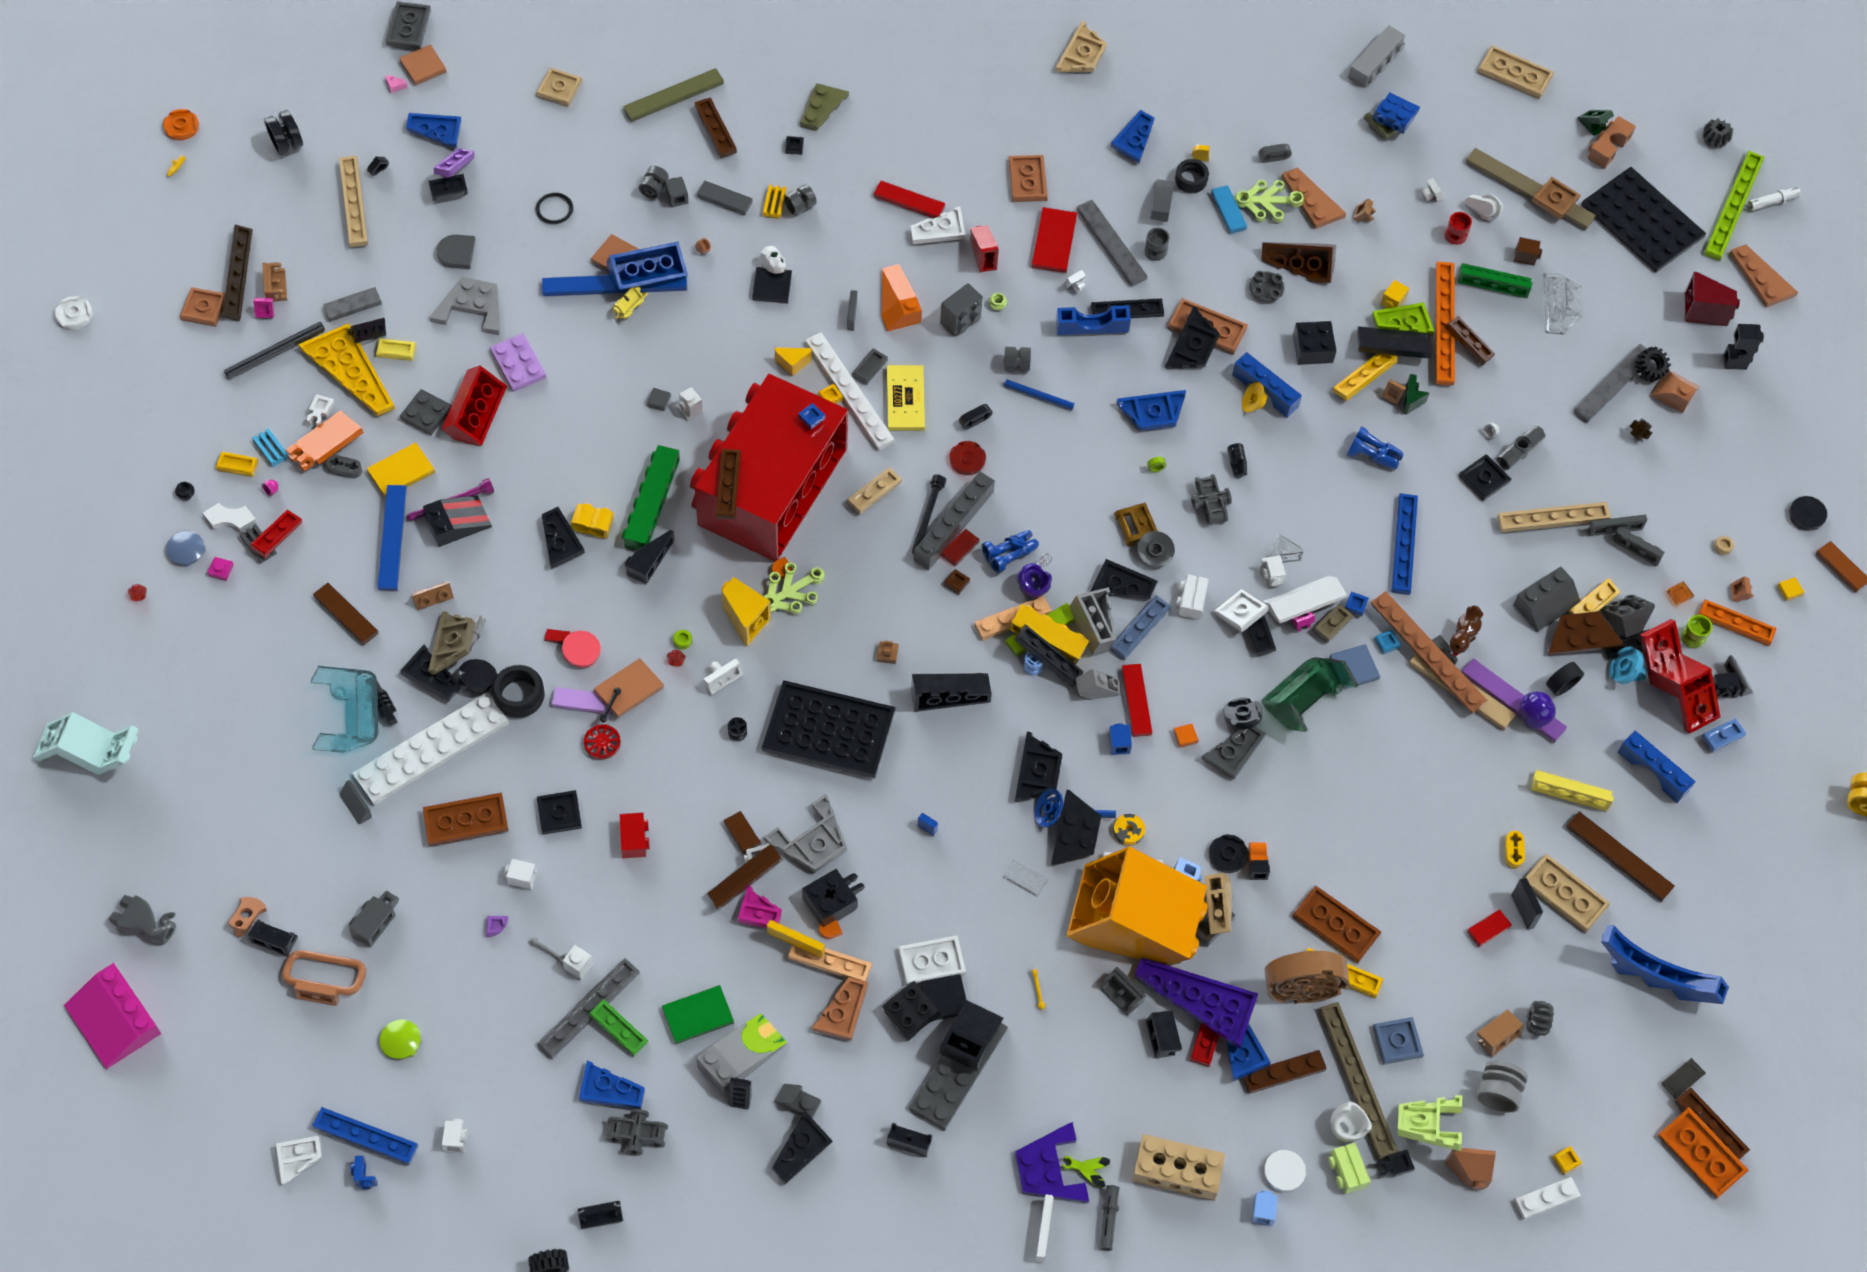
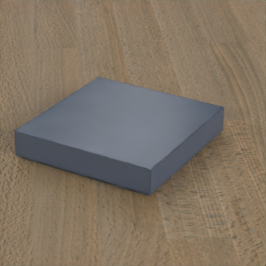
[1330,644,1380,690]
[1372,1017,1424,1065]

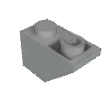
[1076,669,1121,700]

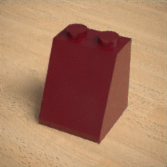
[1684,272,1740,326]

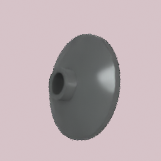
[1137,531,1175,567]

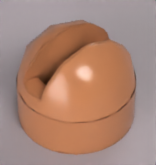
[695,238,711,254]

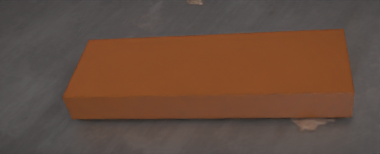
[1816,541,1867,592]

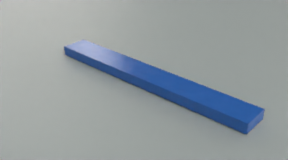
[542,275,687,296]

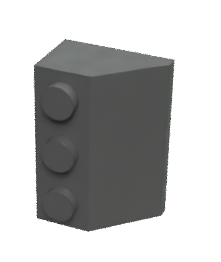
[1513,566,1581,632]

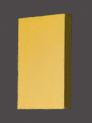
[367,442,435,498]

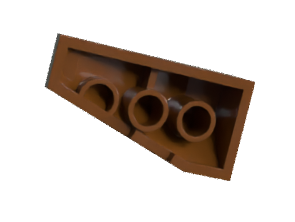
[1261,242,1336,283]

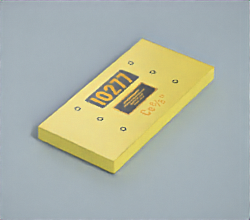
[887,365,925,431]

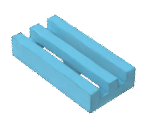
[252,428,289,467]

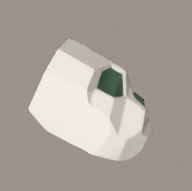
[760,246,787,274]

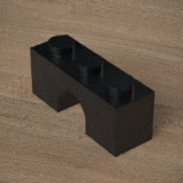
[1723,324,1764,370]

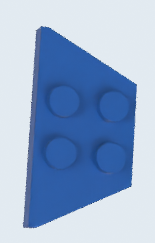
[1116,390,1186,431]

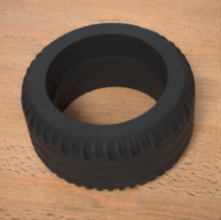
[492,665,545,718]

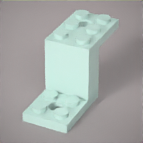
[33,712,139,775]

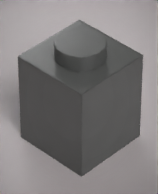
[665,176,689,207]

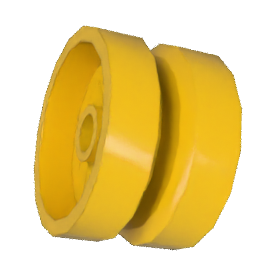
[1847,772,1867,817]

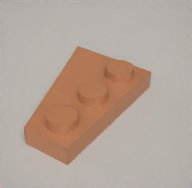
[812,977,868,1041]

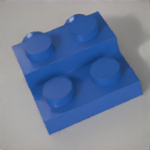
[1373,92,1420,134]

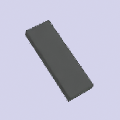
[697,180,753,215]
[1588,514,1648,536]

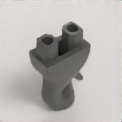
[109,895,176,943]

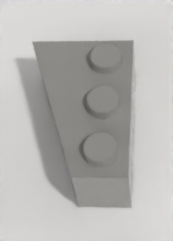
[1069,587,1116,655]

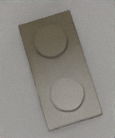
[1314,604,1353,642]

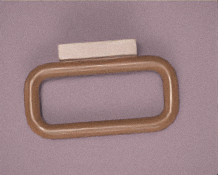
[282,950,366,1006]

